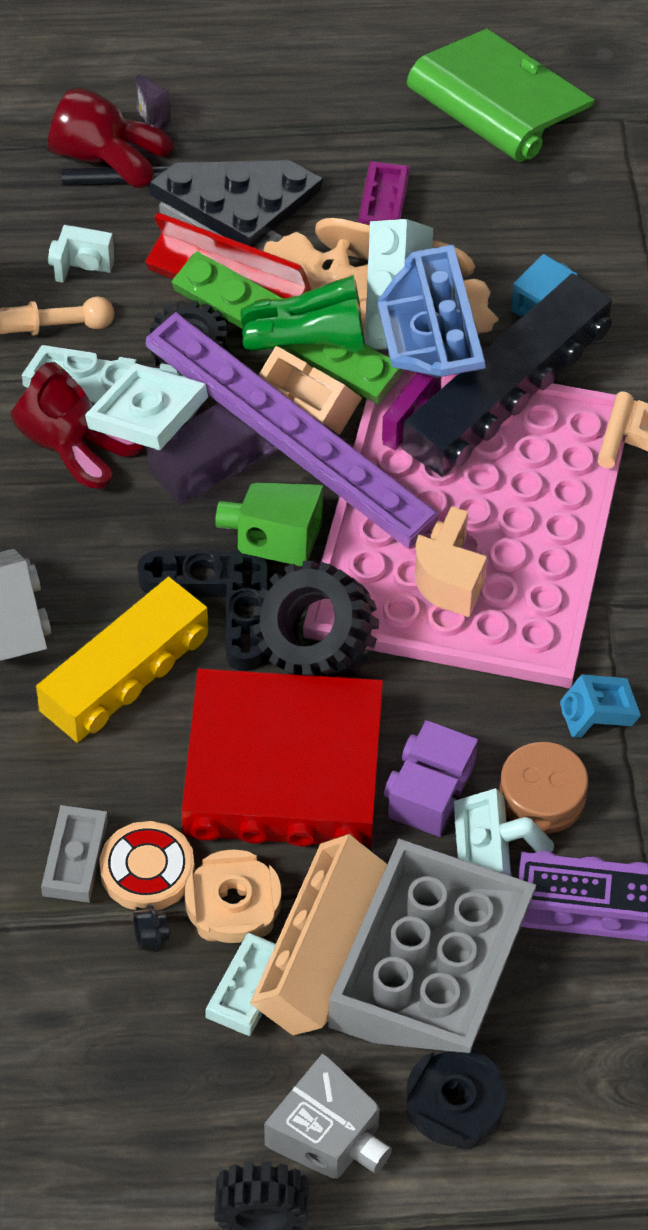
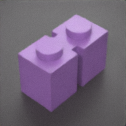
[384,720,478,837]

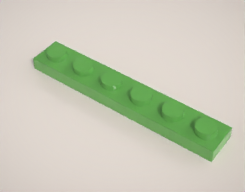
[171,251,404,405]

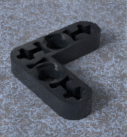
[137,550,268,672]

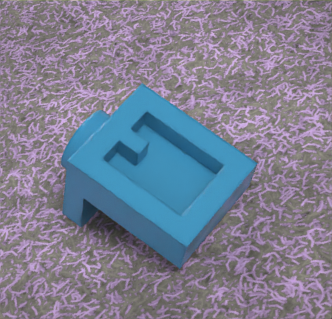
[560,674,641,738]

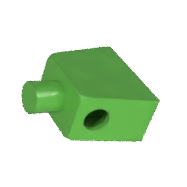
[216,483,323,566]

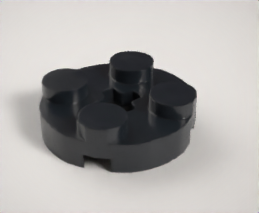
[406,1049,507,1150]

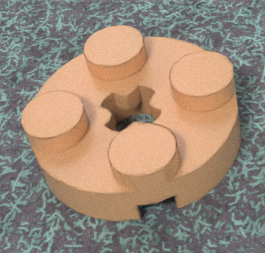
[185,850,281,943]

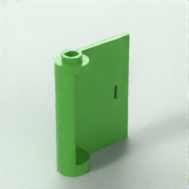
[407,29,594,162]

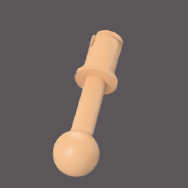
[0,296,115,335]

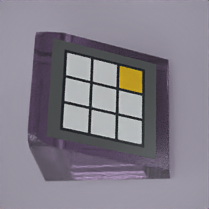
[135,74,170,129]

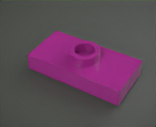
[358,161,410,225]
[382,373,442,451]

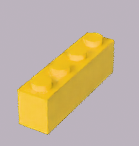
[36,576,208,743]

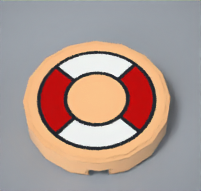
[99,821,195,910]

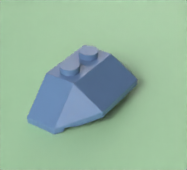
[377,244,485,378]

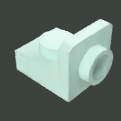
[48,225,115,283]

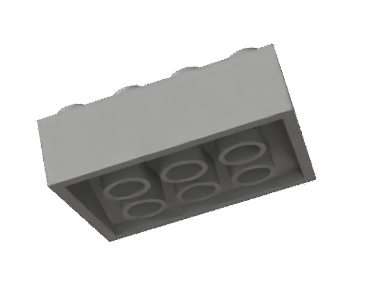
[328,839,536,1053]

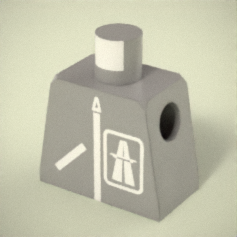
[264,1054,392,1179]

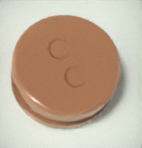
[499,742,588,834]

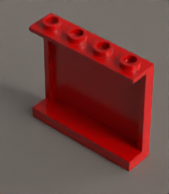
[182,669,383,848]

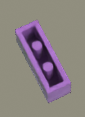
[518,851,648,941]

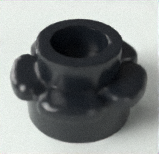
[133,904,169,952]

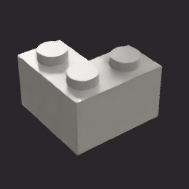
[0,549,51,661]

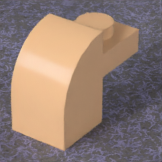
[414,506,487,617]

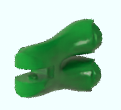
[240,274,365,352]

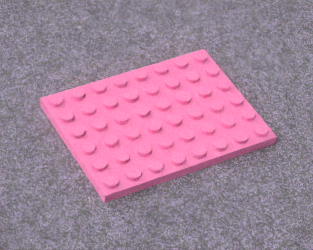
[303,353,634,688]

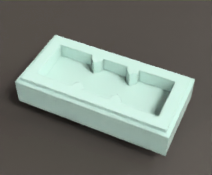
[205,933,276,1036]

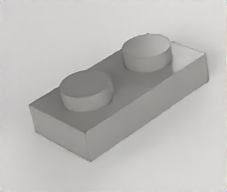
[41,805,108,903]

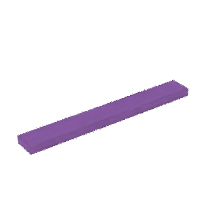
[146,312,439,549]

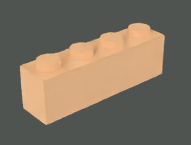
[250,834,387,1035]

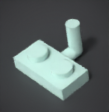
[454,788,554,876]

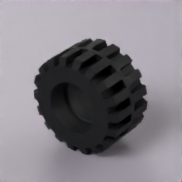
[253,561,379,677]

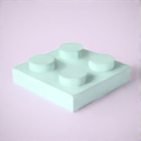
[85,363,208,450]

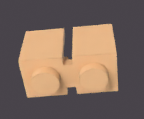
[259,346,362,435]

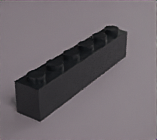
[402,273,612,477]

